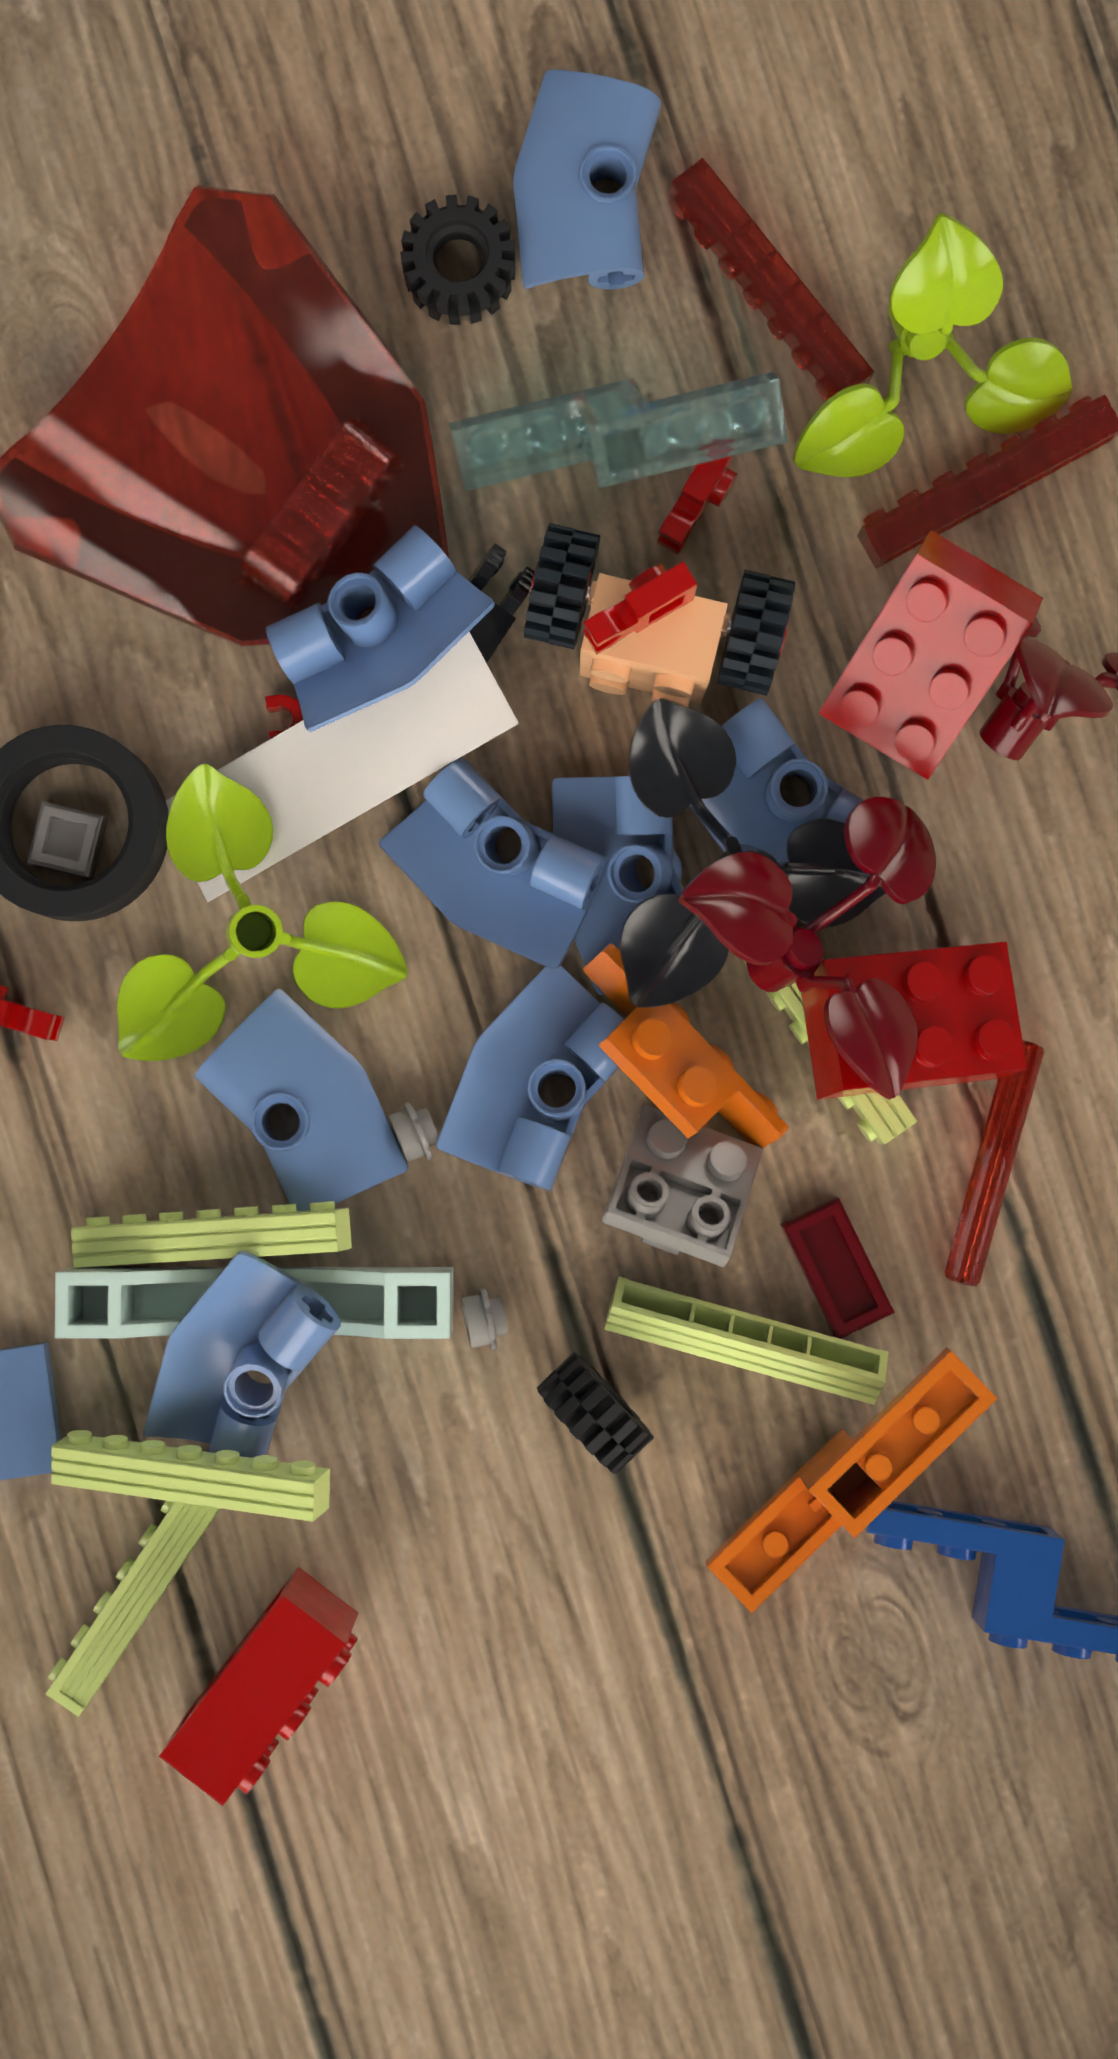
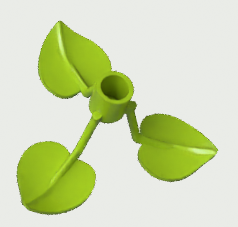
[793,213,1073,478]
[117,764,408,1061]

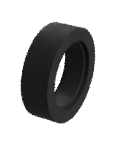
[0,725,169,921]

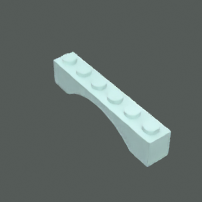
[55,1267,454,1339]

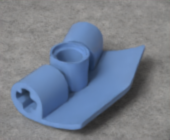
[513,70,662,289]
[266,525,495,732]
[690,697,864,875]
[379,757,607,969]
[552,776,683,995]
[436,965,624,1191]
[194,989,408,1211]
[143,1250,341,1458]

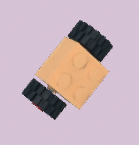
[524,523,795,708]

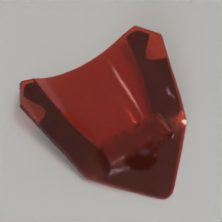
[0,185,449,647]

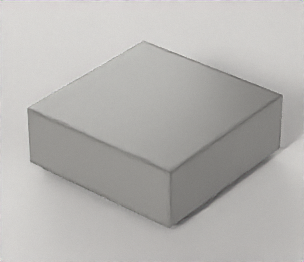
[27,801,108,879]

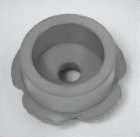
[388,1102,439,1163]
[461,1289,508,1351]

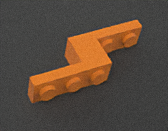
[705,1347,998,1613]

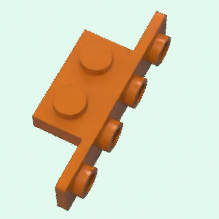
[583,944,789,1148]

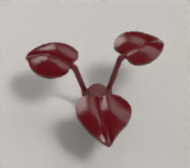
[979,617,1118,760]
[678,796,936,1100]

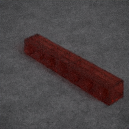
[669,157,875,401]
[857,394,1118,569]

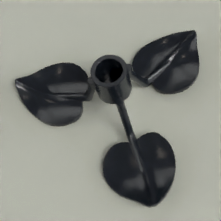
[620,698,886,1007]

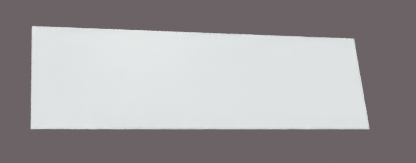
[166,632,519,902]

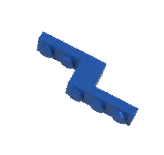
[865,1501,1118,1662]

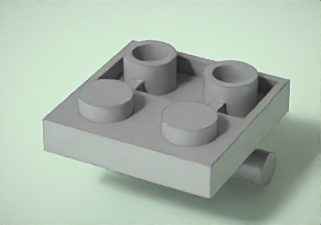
[601,1104,763,1267]

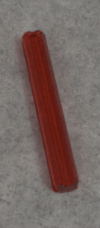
[944,1040,1044,1286]

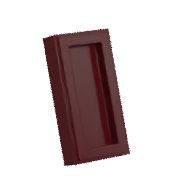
[780,1197,895,1339]

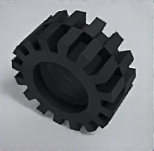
[400,194,516,325]
[536,1352,654,1474]

